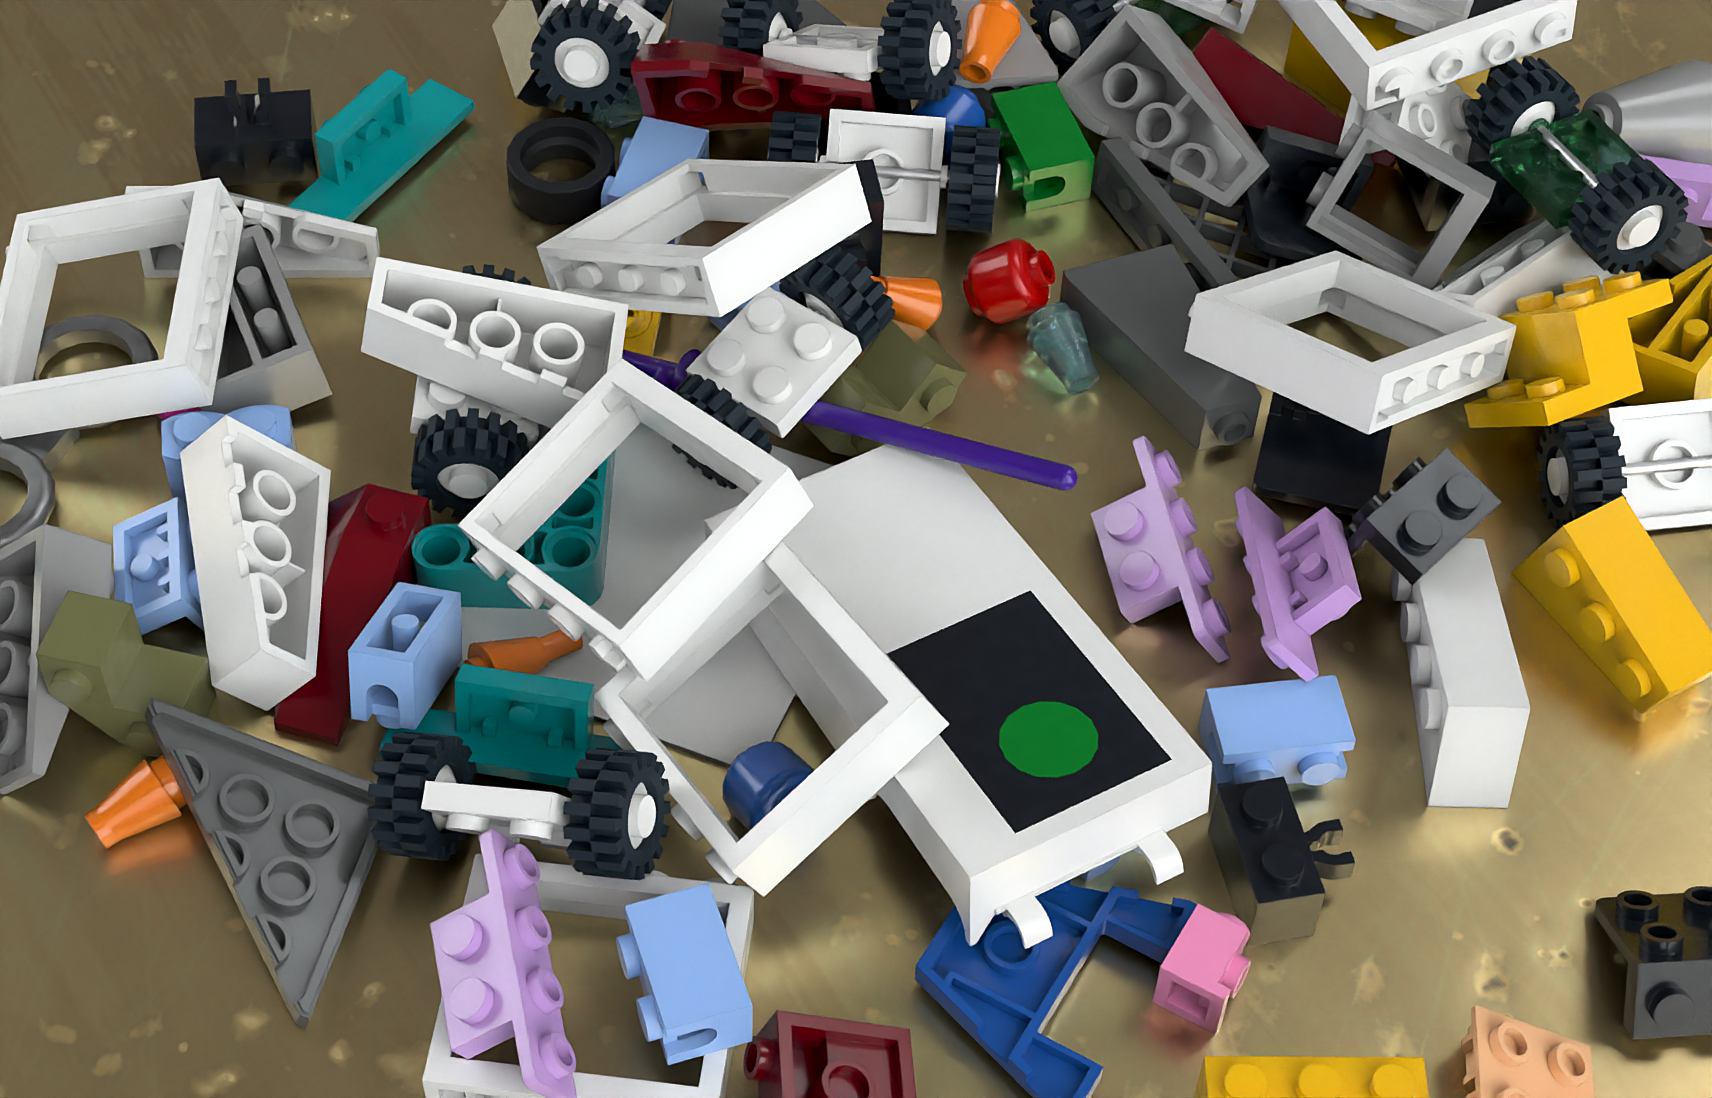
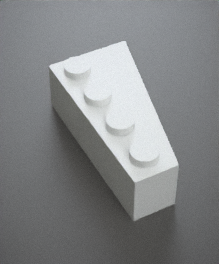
[180,415,331,711]
[1391,538,1530,808]

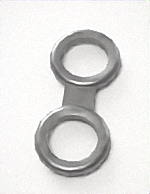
[0,314,159,549]

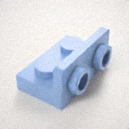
[113,497,204,636]

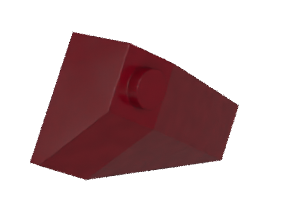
[1193,27,1398,167]
[631,39,876,131]
[274,483,432,747]

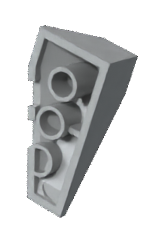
[1056,4,1270,207]
[0,524,114,795]

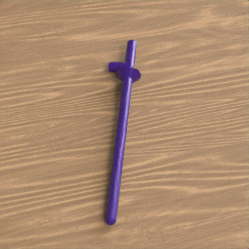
[622,349,1078,491]

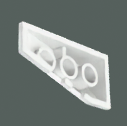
[125,186,381,278]

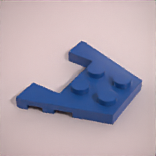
[914,879,1197,1098]

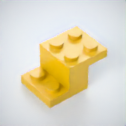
[1464,271,1673,428]

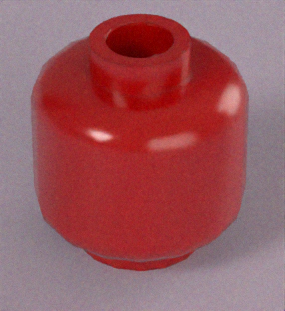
[963,238,1055,325]

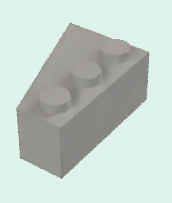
[200,223,333,415]

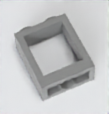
[1306,111,1496,290]

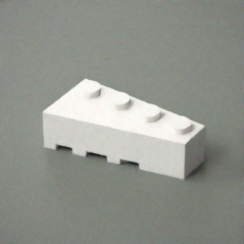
[361,257,629,428]

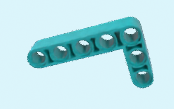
[411,449,616,610]

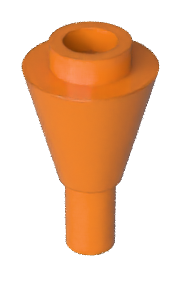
[871,275,942,331]
[463,630,583,675]

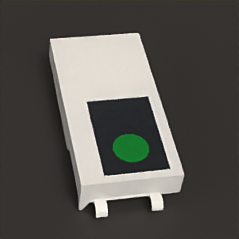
[704,427,1213,949]

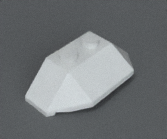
[1432,194,1614,317]

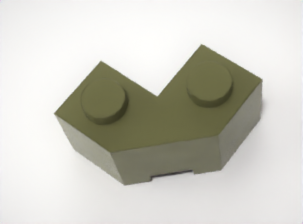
[803,319,968,457]
[35,590,217,757]

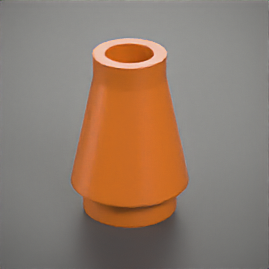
[959,0,1021,84]
[84,755,187,849]

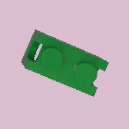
[985,81,1095,212]

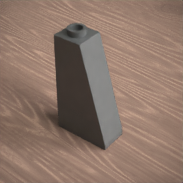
[1058,244,1262,451]

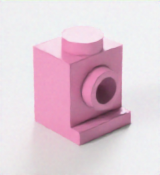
[1152,904,1251,1034]

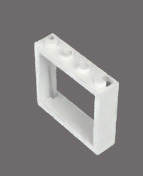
[1277,0,1577,112]
[536,159,872,317]
[0,178,244,439]
[1184,251,1517,435]
[458,358,814,682]
[594,540,949,897]
[422,854,754,1098]

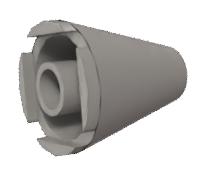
[1580,60,1712,165]

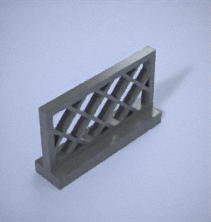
[1091,137,1299,292]

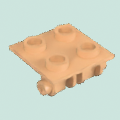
[1461,1005,1595,1098]

